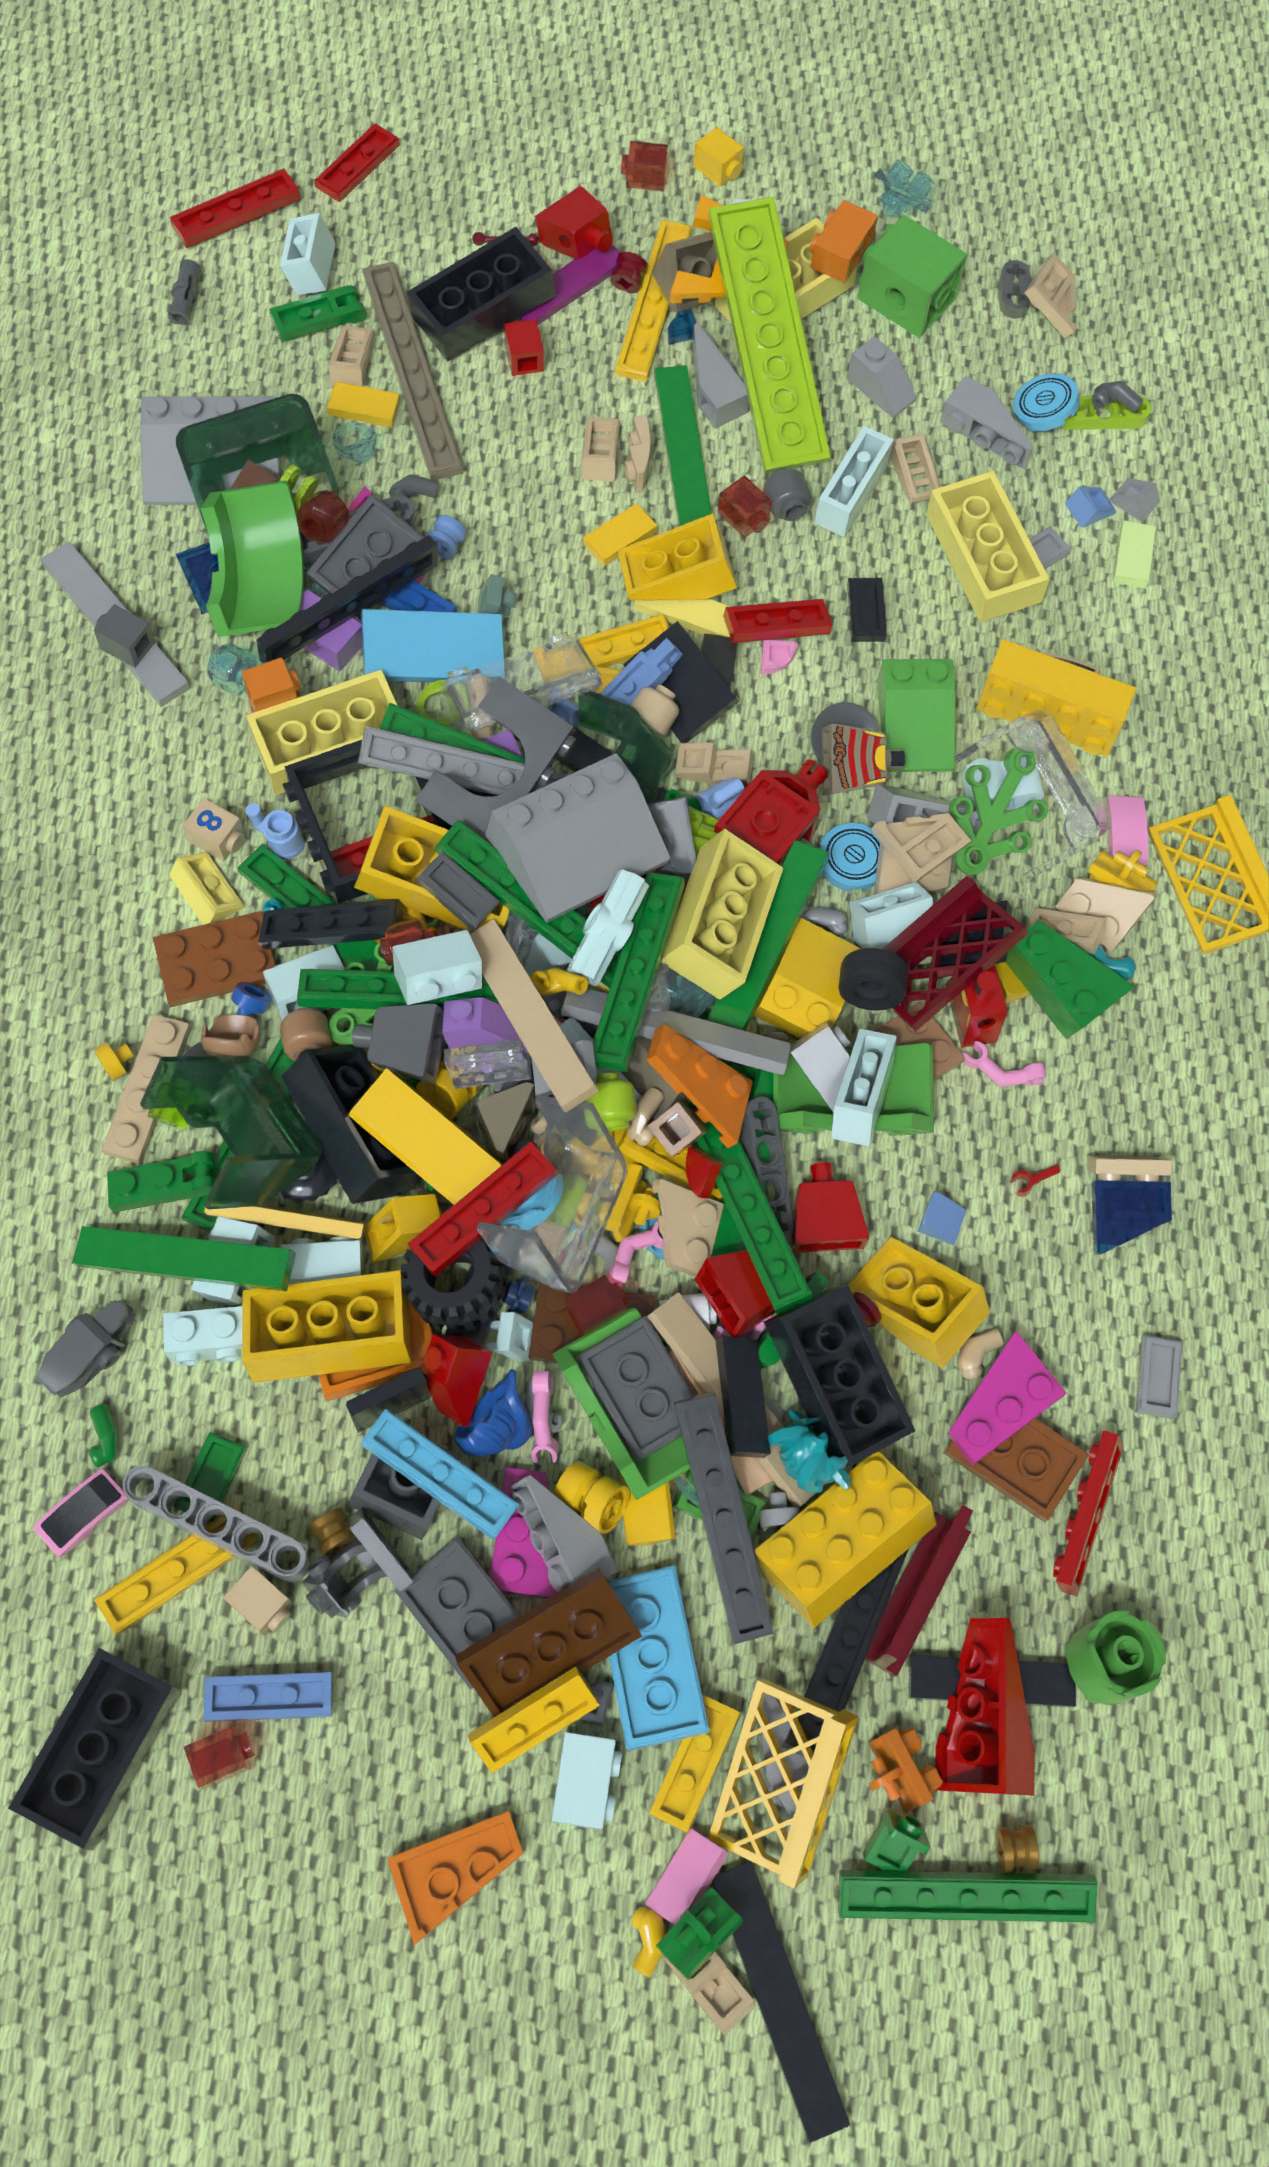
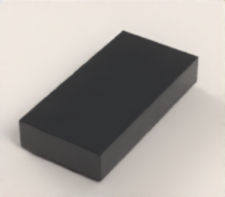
[847,578,887,642]

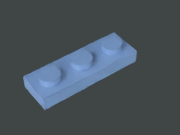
[203,1672,333,1722]

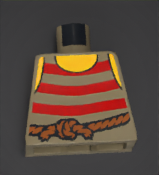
[821,724,905,796]

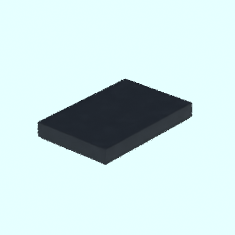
[623,621,739,743]

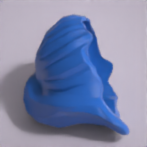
[454,1369,533,1457]

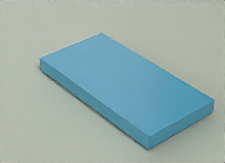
[361,609,505,684]
[608,1565,710,1751]

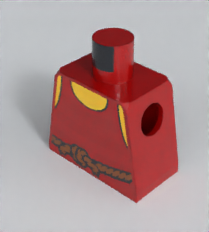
[945,965,1007,1048]

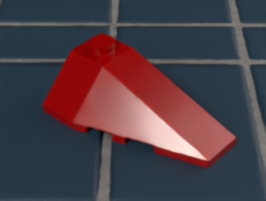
[935,1618,1035,1796]

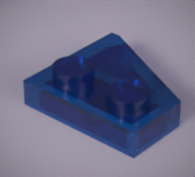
[1091,1181,1172,1255]

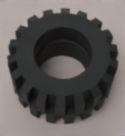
[400,1237,507,1332]

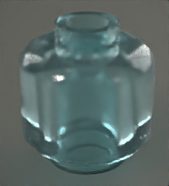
[207,643,259,696]

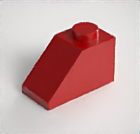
[421,1333,493,1427]

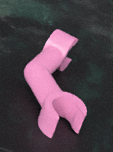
[963,1041,1047,1087]
[607,1222,664,1289]
[531,1371,560,1464]

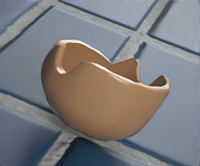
[201,1014,260,1063]

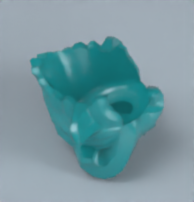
[768,1410,851,1494]

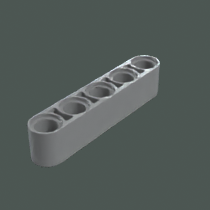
[123,1466,310,1582]

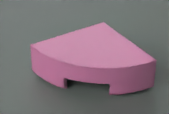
[761,640,798,674]

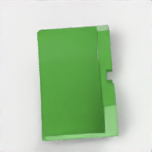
[201,481,304,637]
[773,1040,934,1136]
[552,1308,690,1500]

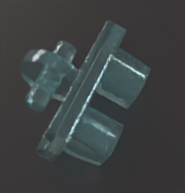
[874,159,935,218]

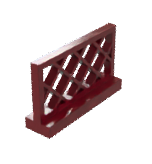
[883,876,1029,1032]
[865,1504,973,1677]

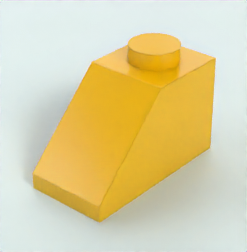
[364,1194,443,1263]

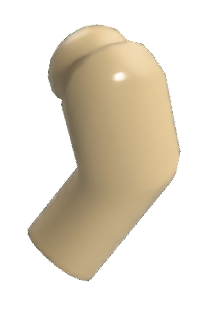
[957,1328,1003,1380]

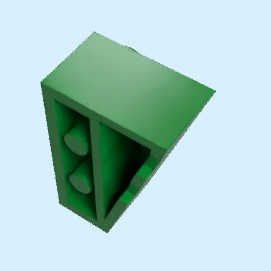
[1005,920,1135,1038]

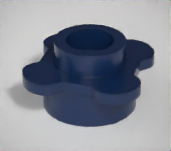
[502,1275,535,1314]

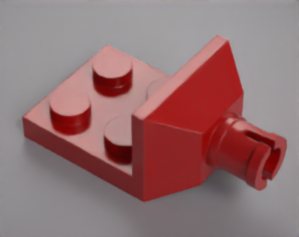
[714,759,827,865]

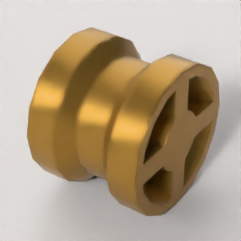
[307,1507,356,1557]
[995,1825,1039,1873]

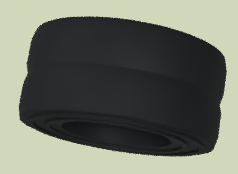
[838,948,908,1011]

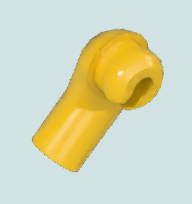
[530,968,588,996]

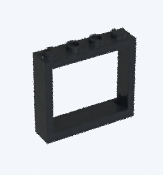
[282,740,452,904]

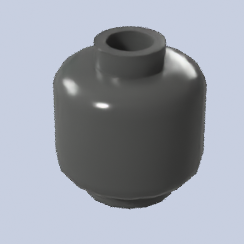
[763,468,812,521]

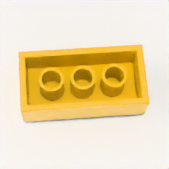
[976,639,1137,757]
[354,806,510,932]
[242,1270,412,1383]
[754,1451,936,1629]

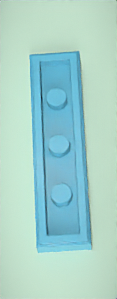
[360,1409,519,1540]

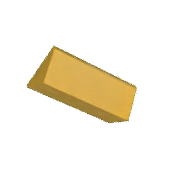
[349,1068,504,1205]

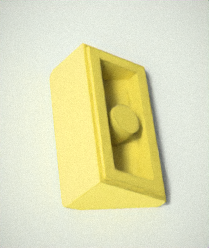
[170,852,244,925]

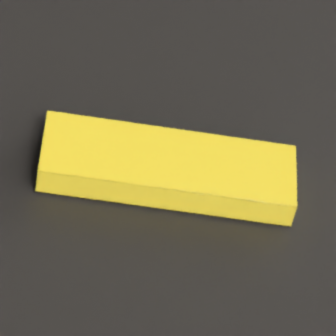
[633,599,731,637]

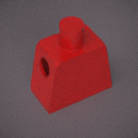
[535,185,613,259]
[791,1162,869,1253]
[694,1250,776,1337]

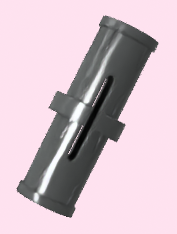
[168,259,201,325]

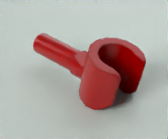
[1010,1165,1060,1197]

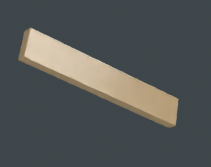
[470,919,599,1113]
[647,1292,824,1507]

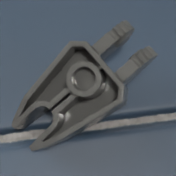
[37,1300,136,1397]

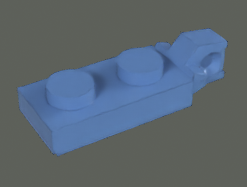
[593,638,683,728]

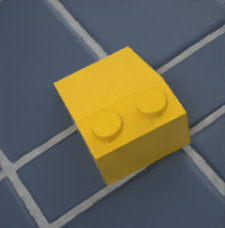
[618,514,737,600]
[754,918,861,1039]
[848,1237,990,1368]

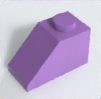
[442,997,528,1059]

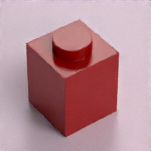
[504,319,544,376]

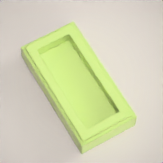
[1113,520,1156,589]

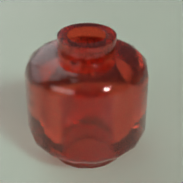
[297,490,349,544]
[380,917,438,966]

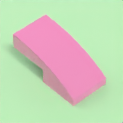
[1106,795,1148,865]

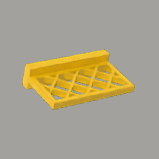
[1148,794,1269,955]
[708,1678,859,1888]

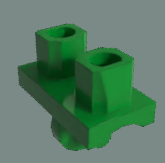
[656,1887,744,1980]

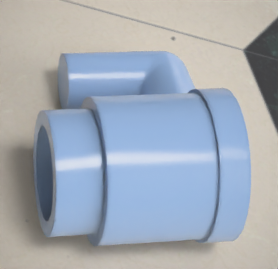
[695,777,745,819]
[246,803,305,859]

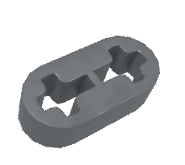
[999,260,1031,319]

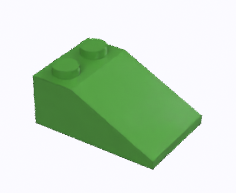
[877,659,955,772]

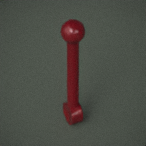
[472,232,539,246]

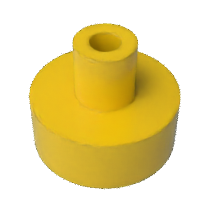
[93,1042,133,1082]

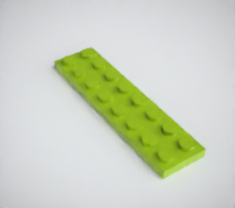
[708,196,831,474]

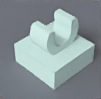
[486,1312,533,1362]

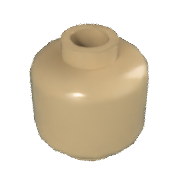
[627,684,679,740]

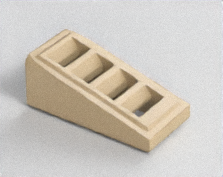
[328,326,374,386]
[582,417,620,482]
[890,433,940,504]

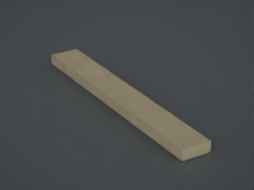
[362,261,463,480]

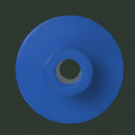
[231,982,272,1017]

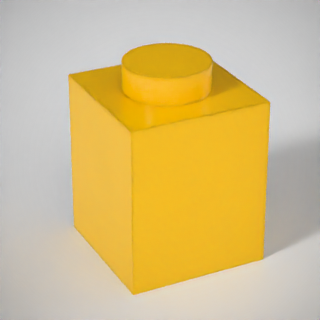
[693,126,744,187]

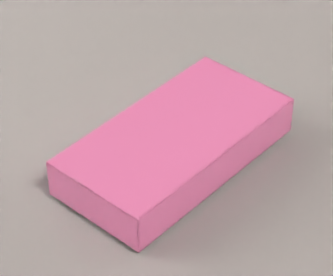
[645,1829,728,1925]

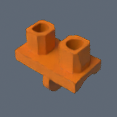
[868,1728,942,1813]

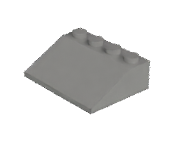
[140,396,282,505]
[485,753,671,923]

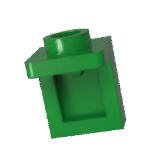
[863,1810,931,1871]

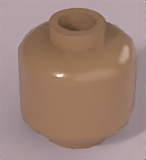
[280,1008,332,1061]

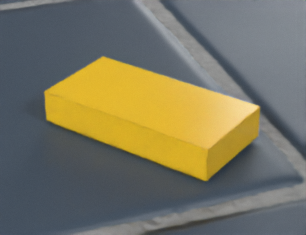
[327,381,400,428]
[583,503,658,566]

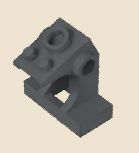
[302,1508,413,1618]

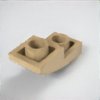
[623,415,650,493]

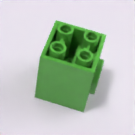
[858,215,968,338]

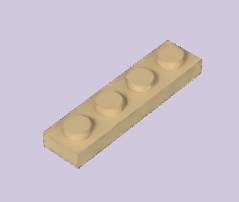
[102,1014,191,1164]

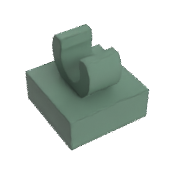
[477,574,517,616]

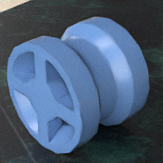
[426,515,467,559]

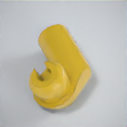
[632,1906,667,1978]

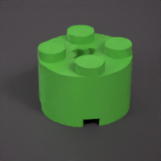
[1065,1610,1166,1705]

